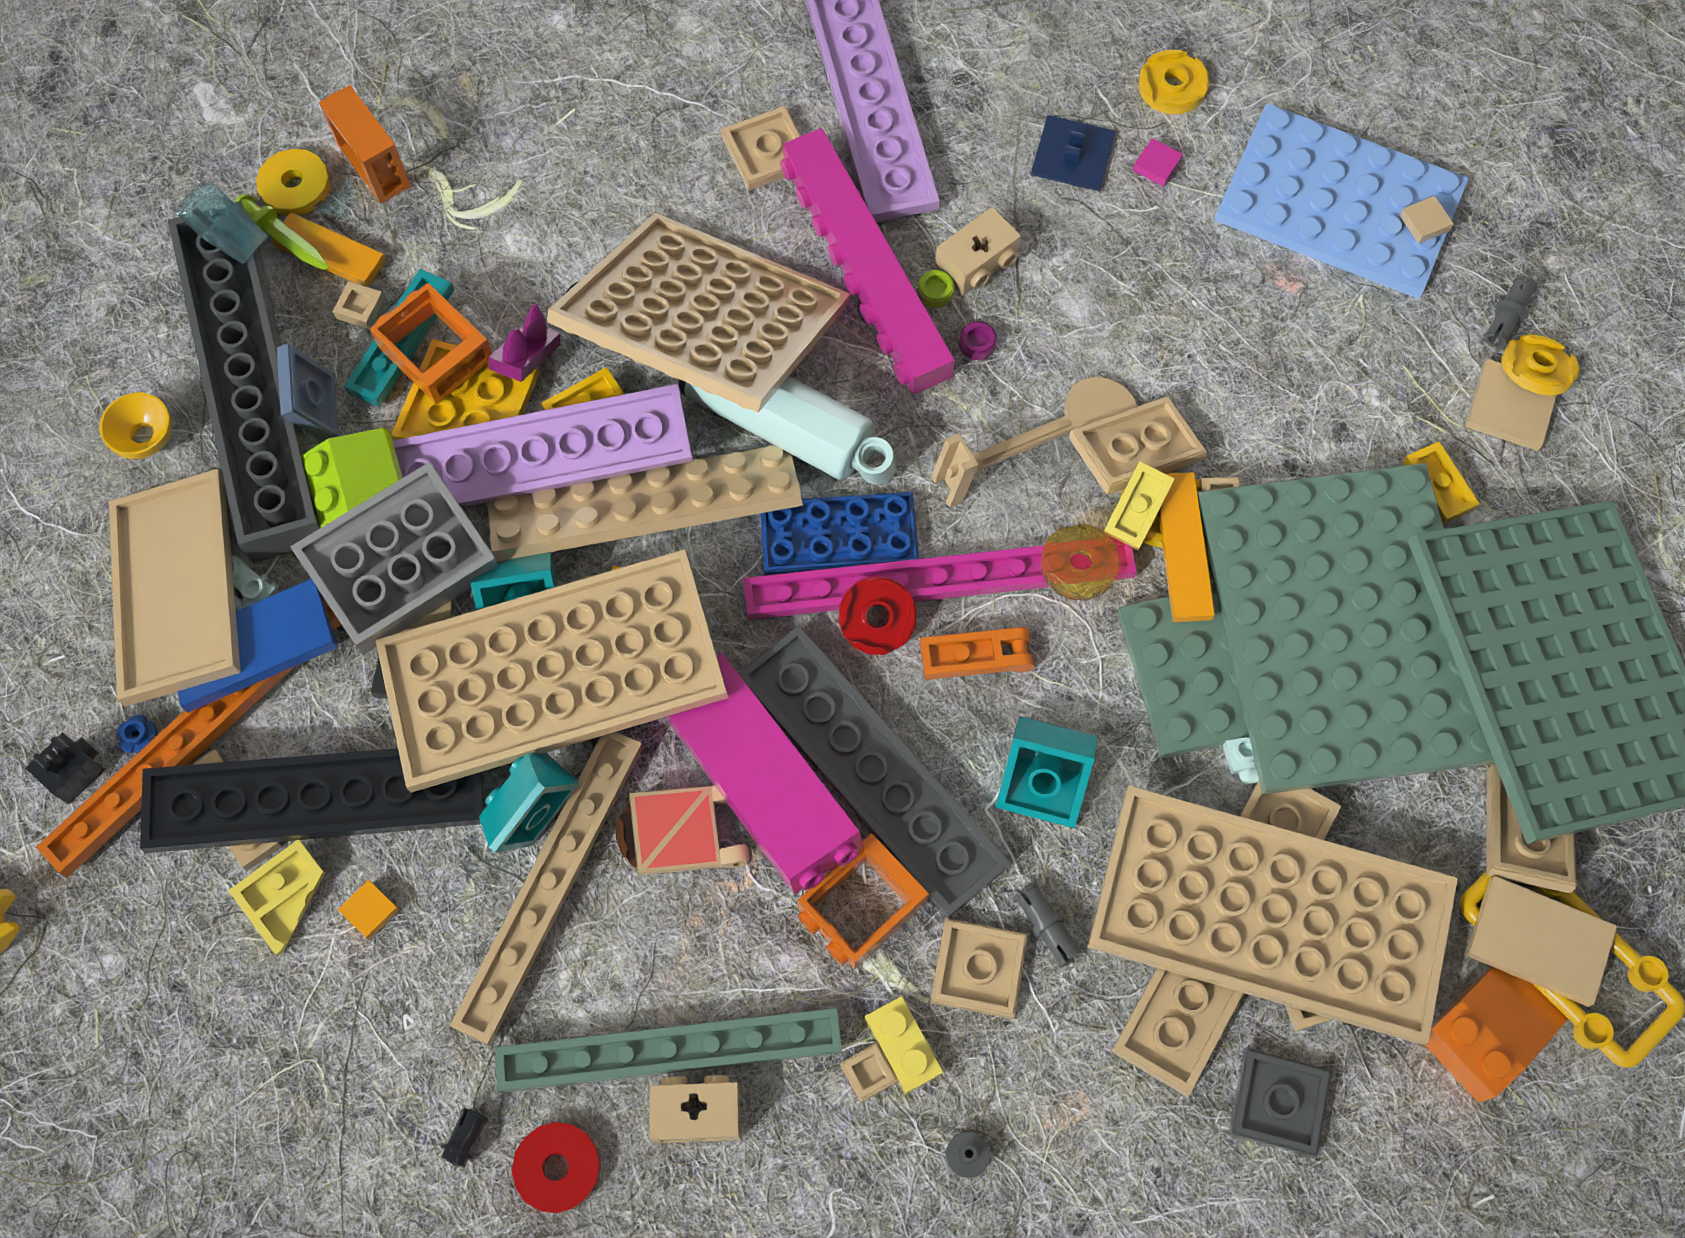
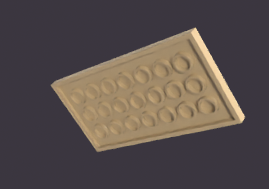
[375,549,728,793]
[1087,785,1458,1045]

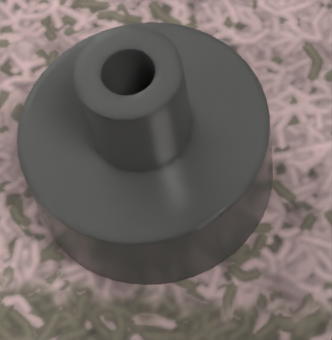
[945,1132,990,1179]

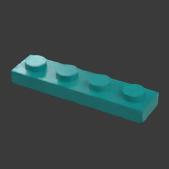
[344,269,454,408]

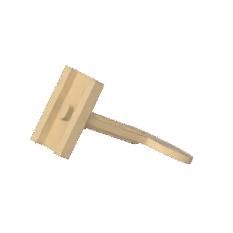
[931,377,1137,508]

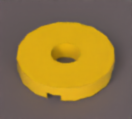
[1138,50,1209,114]
[256,149,331,216]
[1501,334,1580,396]

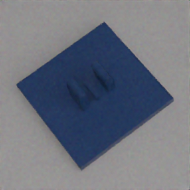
[1031,115,1116,192]

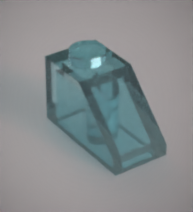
[173,181,268,263]

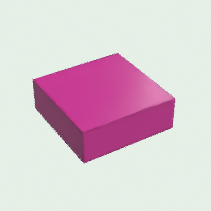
[1133,138,1183,187]

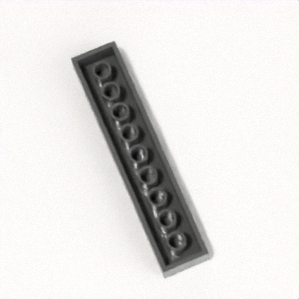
[168,201,321,563]

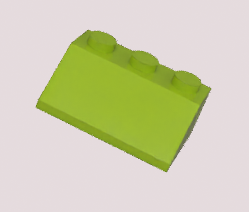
[301,428,403,528]

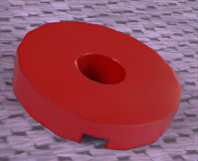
[838,576,917,655]
[511,1122,601,1214]

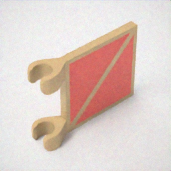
[629,785,750,875]

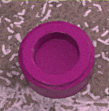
[959,321,997,360]

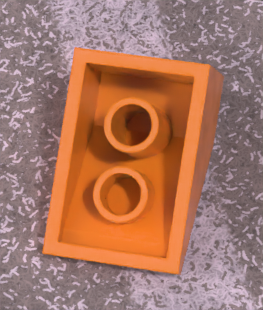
[1425,966,1568,1103]

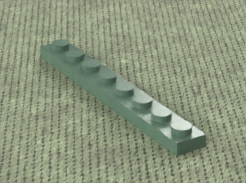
[495,1008,842,1093]

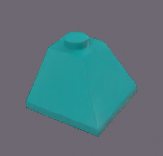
[470,552,558,610]

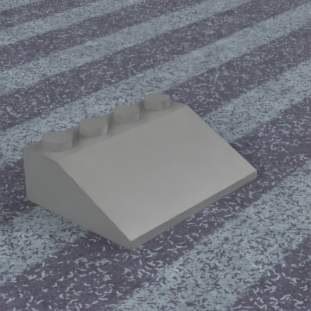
[290,462,497,655]

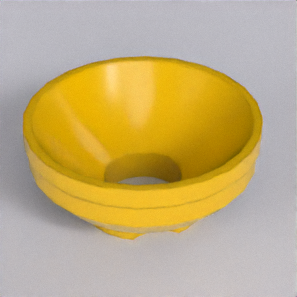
[99,392,173,460]

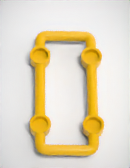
[1459,871,1685,1068]

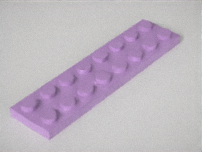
[805,0,940,222]
[392,384,693,507]

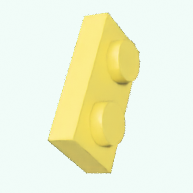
[1103,461,1174,550]
[864,996,943,1095]

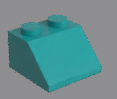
[995,716,1098,828]
[479,752,580,853]

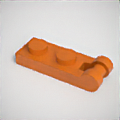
[919,627,1035,680]

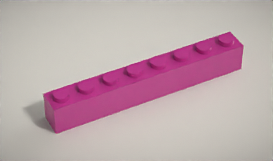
[780,128,955,395]

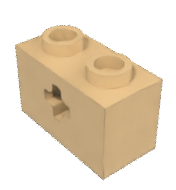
[935,207,1021,295]
[650,1075,741,1144]

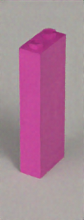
[665,652,863,895]

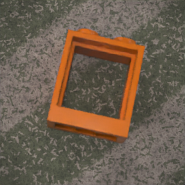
[318,85,411,204]
[370,283,492,404]
[797,833,929,970]

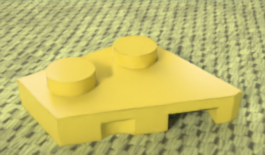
[228,840,326,955]

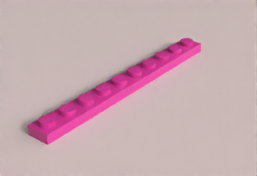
[743,538,1137,620]

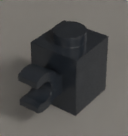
[25,732,105,805]

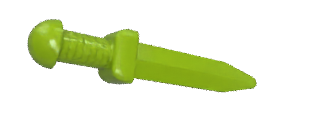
[235,194,328,270]

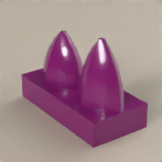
[489,304,561,382]

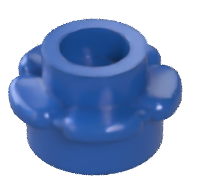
[116,715,157,753]

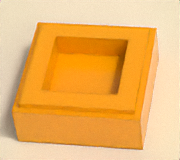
[338,879,400,940]

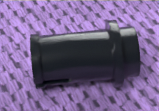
[440,1107,489,1168]

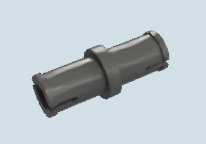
[1484,275,1538,348]
[1014,882,1083,968]

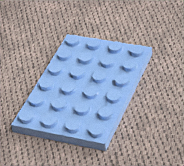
[1214,103,1469,299]

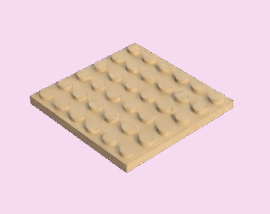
[547,213,850,413]

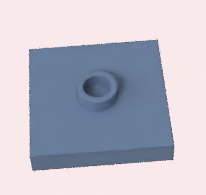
[277,343,339,441]

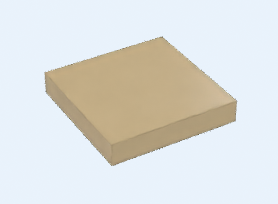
[721,105,801,191]
[1464,359,1557,451]
[930,918,1028,1019]

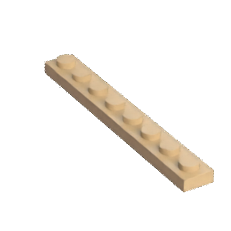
[450,732,643,1046]

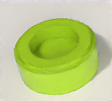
[917,270,954,308]

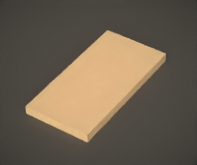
[109,469,241,707]

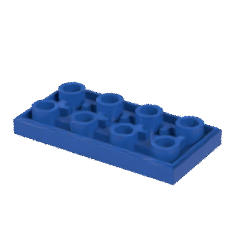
[761,492,919,576]
[177,579,338,713]

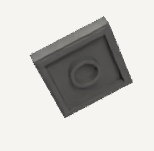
[1228,1048,1332,1158]

